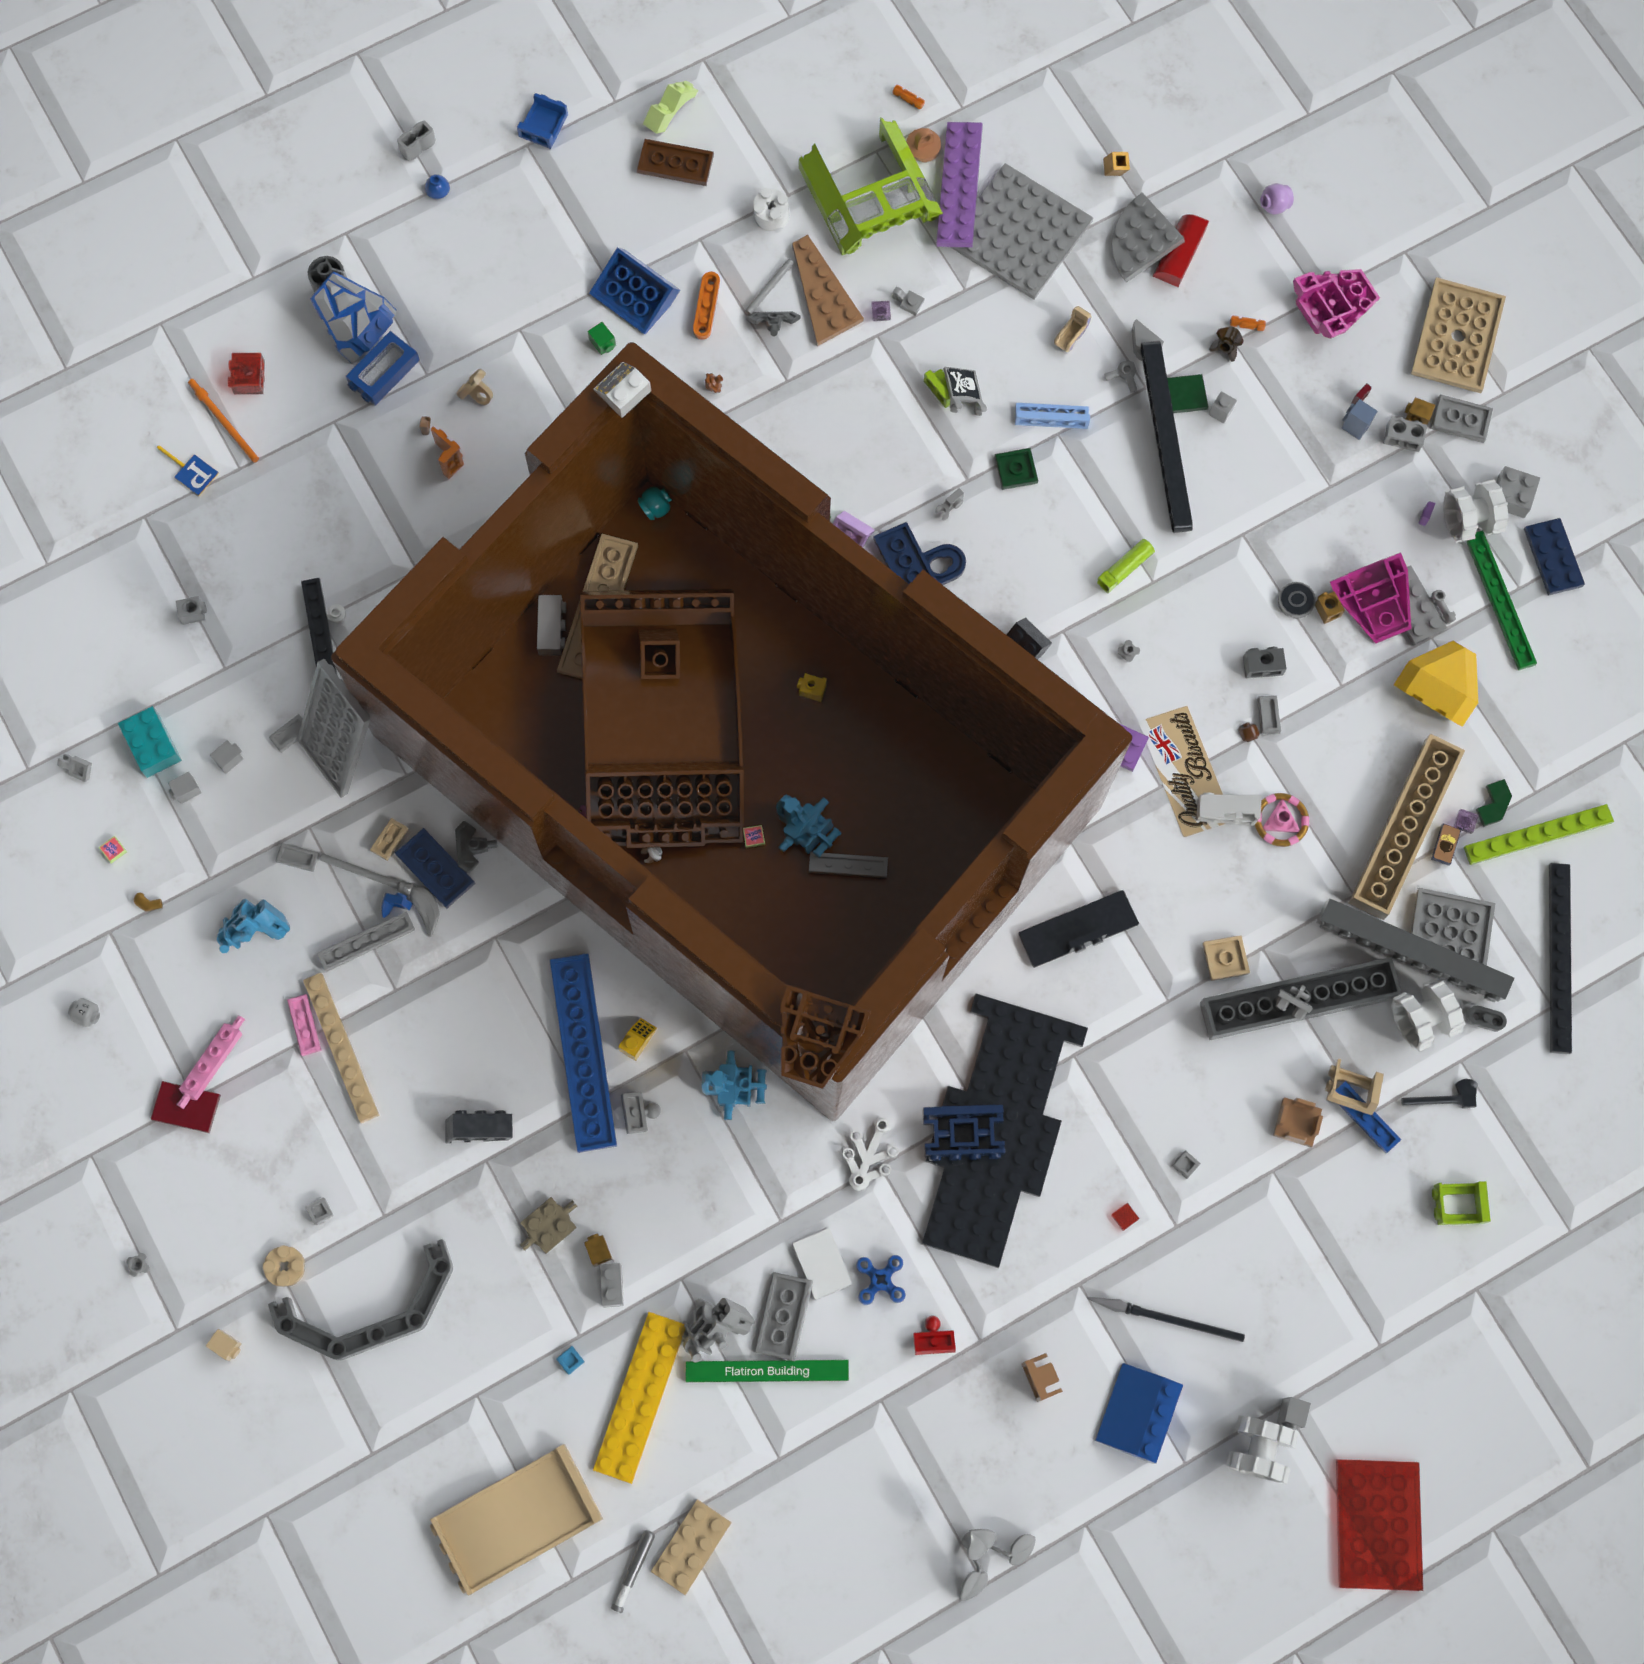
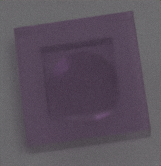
[871,301,891,321]
[1454,809,1479,834]

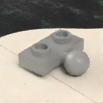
[621,1092,661,1134]

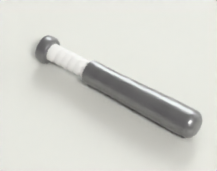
[611,1530,655,1613]

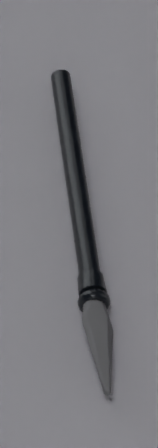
[1087,1297,1245,1342]

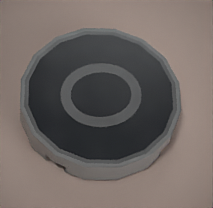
[1278,582,1316,619]

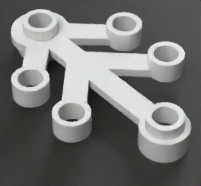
[843,1118,899,1191]

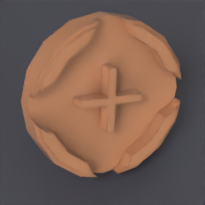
[906,128,941,163]

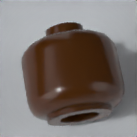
[1239,722,1260,742]

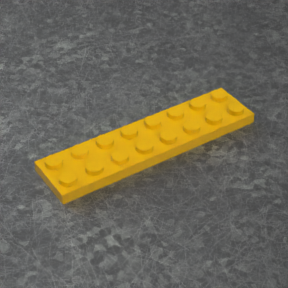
[593,1312,686,1484]

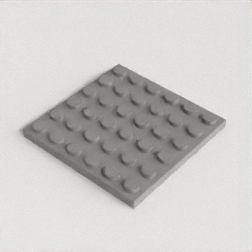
[951,163,1094,300]

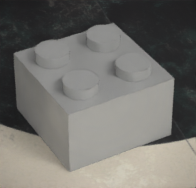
[1496,466,1540,518]

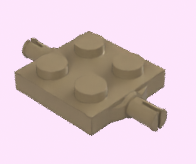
[519,1197,578,1254]

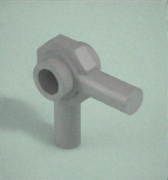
[1104,360,1137,393]

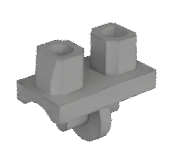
[1275,985,1313,1020]

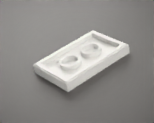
[792,1228,852,1300]

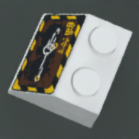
[594,362,651,418]

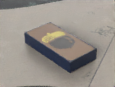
[1431,823,1461,866]

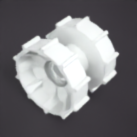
[1442,479,1509,543]
[1390,978,1465,1052]
[1227,1415,1299,1484]

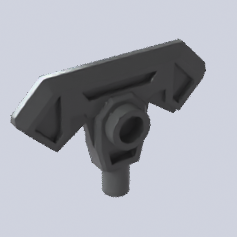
[746,311,801,336]
[455,821,498,873]

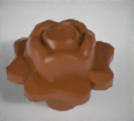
[705,373,723,393]

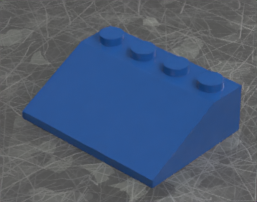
[589,247,680,334]
[1095,1363,1183,1464]

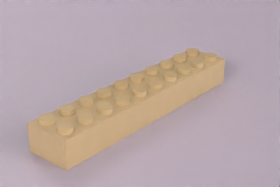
[1348,734,1465,920]

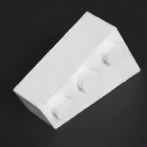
[1197,793,1262,826]

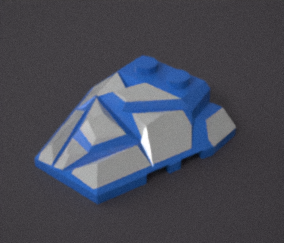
[310,271,397,363]

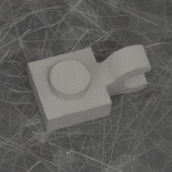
[892,287,925,316]
[935,488,964,520]
[57,754,92,782]

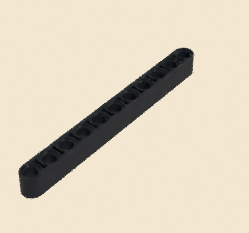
[1140,341,1193,533]

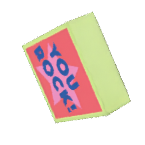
[743,825,765,848]
[99,836,127,864]

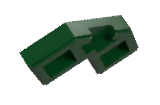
[1476,779,1512,827]

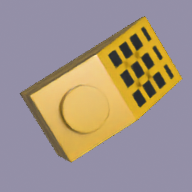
[618,1018,657,1061]

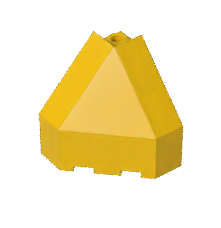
[1393,640,1478,727]

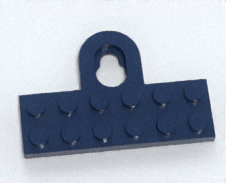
[873,522,966,585]

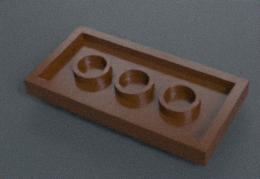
[637,139,714,186]

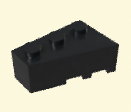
[445,1110,513,1144]

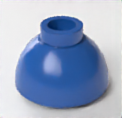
[425,175,450,199]

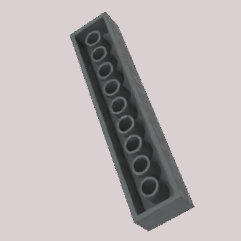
[1316,899,1515,1003]
[1199,957,1402,1041]

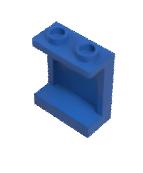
[517,93,568,149]

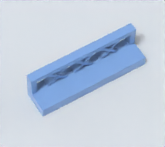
[1015,403,1090,429]

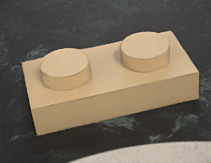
[370,818,409,861]

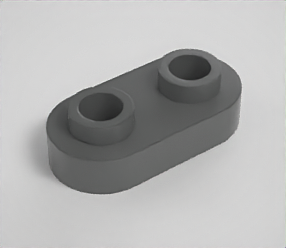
[1466,1005,1507,1032]

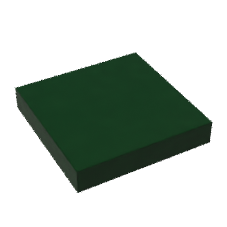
[1167,374,1209,414]
[994,448,1038,490]

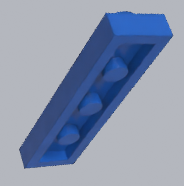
[1335,1081,1402,1154]

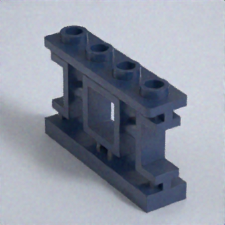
[922,1105,1005,1161]

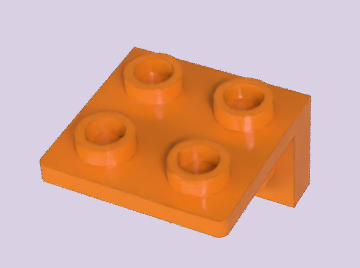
[431,426,464,479]

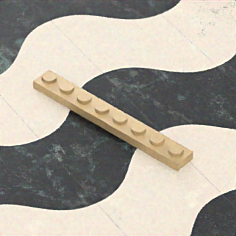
[303,973,380,1124]

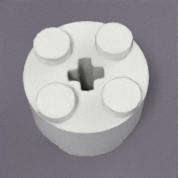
[753,188,790,231]

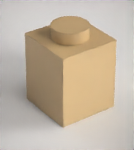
[206,1329,242,1361]

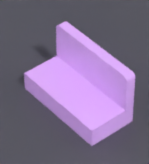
[833,511,875,547]

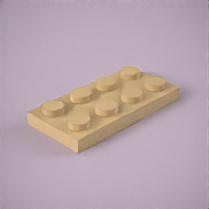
[651,1499,732,1595]

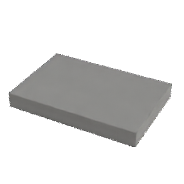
[1431,394,1493,443]

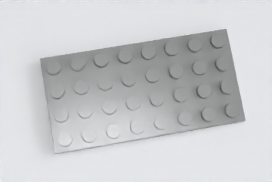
[297,659,371,798]

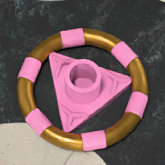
[1255,793,1309,847]

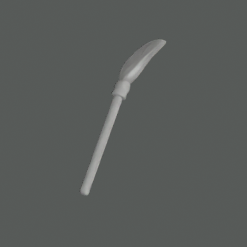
[320,854,440,937]

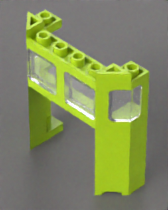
[799,117,943,255]

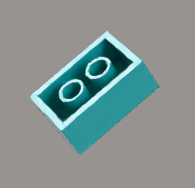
[118,706,182,778]

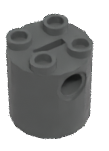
[307,256,347,293]

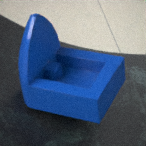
[381,893,413,918]

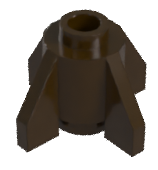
[1209,326,1244,362]

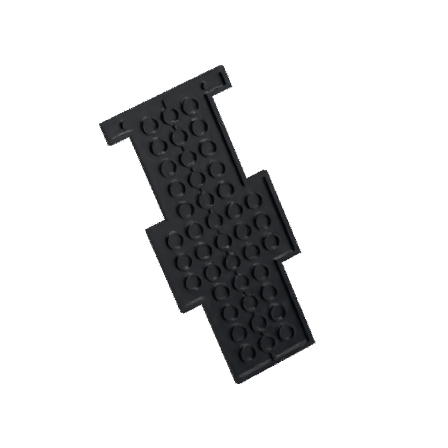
[922,994,1088,1268]

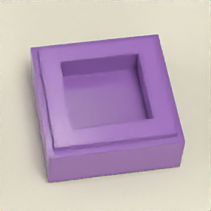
[1419,501,1436,526]

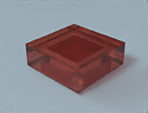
[1111,1203,1139,1231]

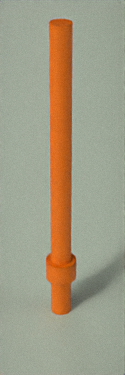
[188,379,259,463]

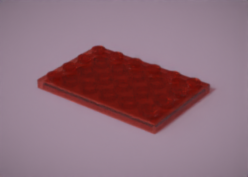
[1336,1459,1423,1591]

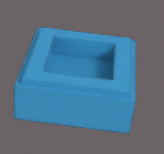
[556,1346,585,1375]

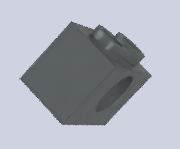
[1243,646,1287,678]

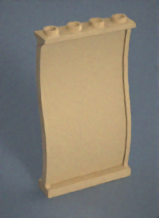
[430,1444,603,1596]

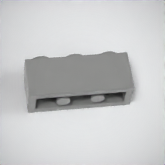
[537,595,566,655]

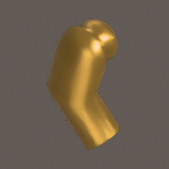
[134,892,163,911]

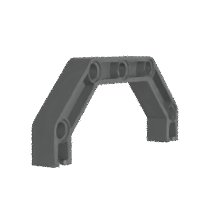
[268,1239,453,1360]

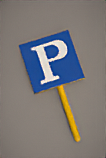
[157,446,219,496]

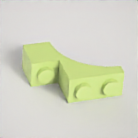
[643,81,698,134]

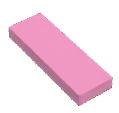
[287,994,322,1056]

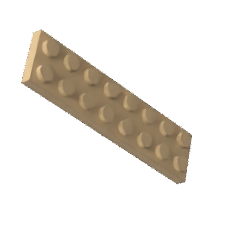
[557,534,638,679]

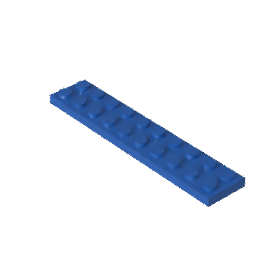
[550,954,617,1153]

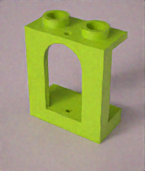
[1432,1181,1491,1225]

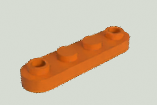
[693,271,720,340]

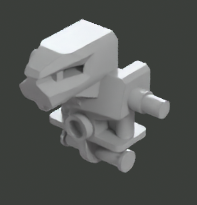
[682,1298,755,1362]

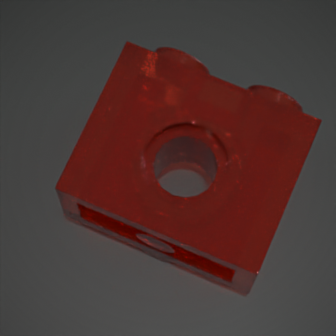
[228,353,265,395]

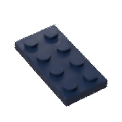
[1524,518,1585,596]
[395,828,476,909]

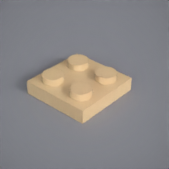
[1203,935,1250,981]

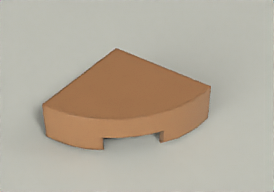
[419,416,431,435]

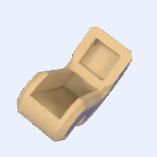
[1054,306,1092,352]

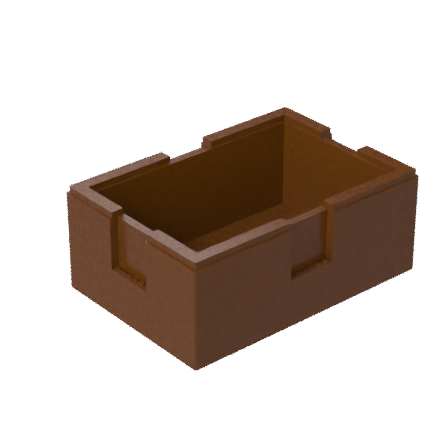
[331,342,1132,1121]

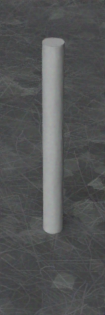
[745,259,794,315]

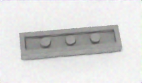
[809,852,888,878]

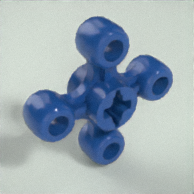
[856,1255,906,1305]

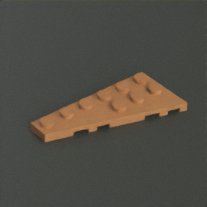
[792,235,864,346]

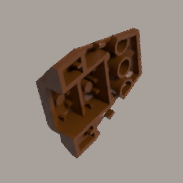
[781,985,871,1089]

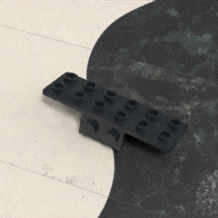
[1018,890,1139,968]

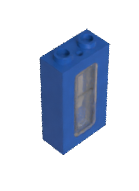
[346,331,420,406]

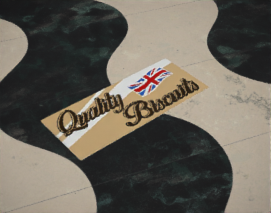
[1138,706,1225,837]

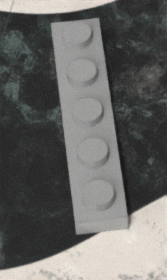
[317,912,415,972]

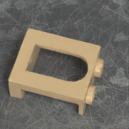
[1325,1059,1384,1115]

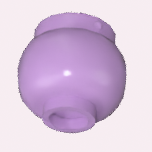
[1260,183,1294,215]

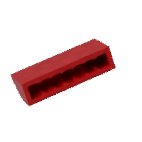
[1153,214,1209,288]

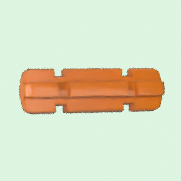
[893,85,925,109]
[1230,315,1266,331]

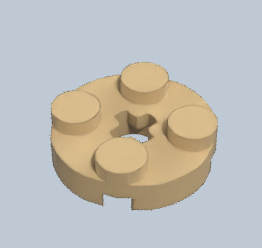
[263,1245,305,1287]

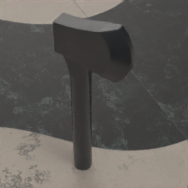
[1401,1079,1478,1108]

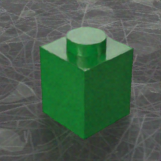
[587,322,616,355]

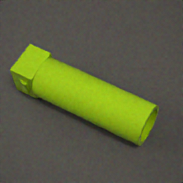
[1097,539,1155,594]

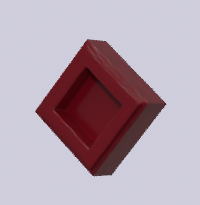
[1351,383,1372,404]

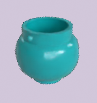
[637,486,672,520]

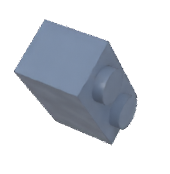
[1342,399,1378,440]

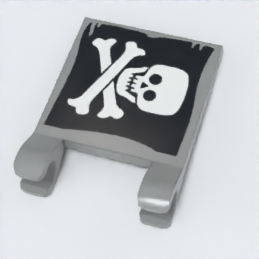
[943,367,987,416]

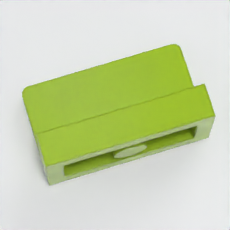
[923,369,950,408]

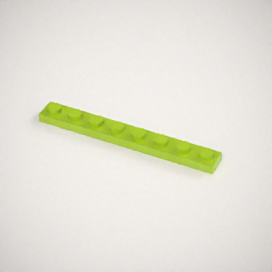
[1463,804,1614,865]

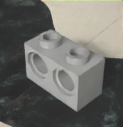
[1383,417,1427,452]

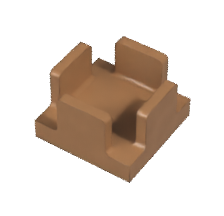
[1273,1097,1323,1147]
[1021,1353,1063,1402]

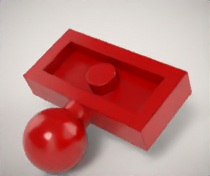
[913,1316,956,1355]

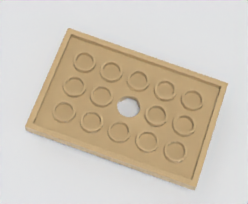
[1411,277,1506,393]

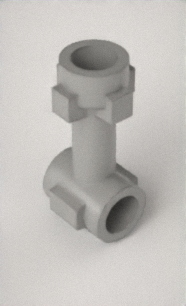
[1430,590,1456,625]

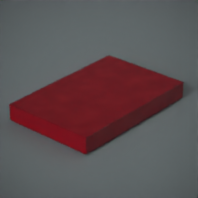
[151,1081,221,1134]

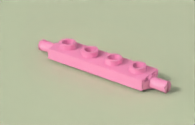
[177,1015,245,1109]

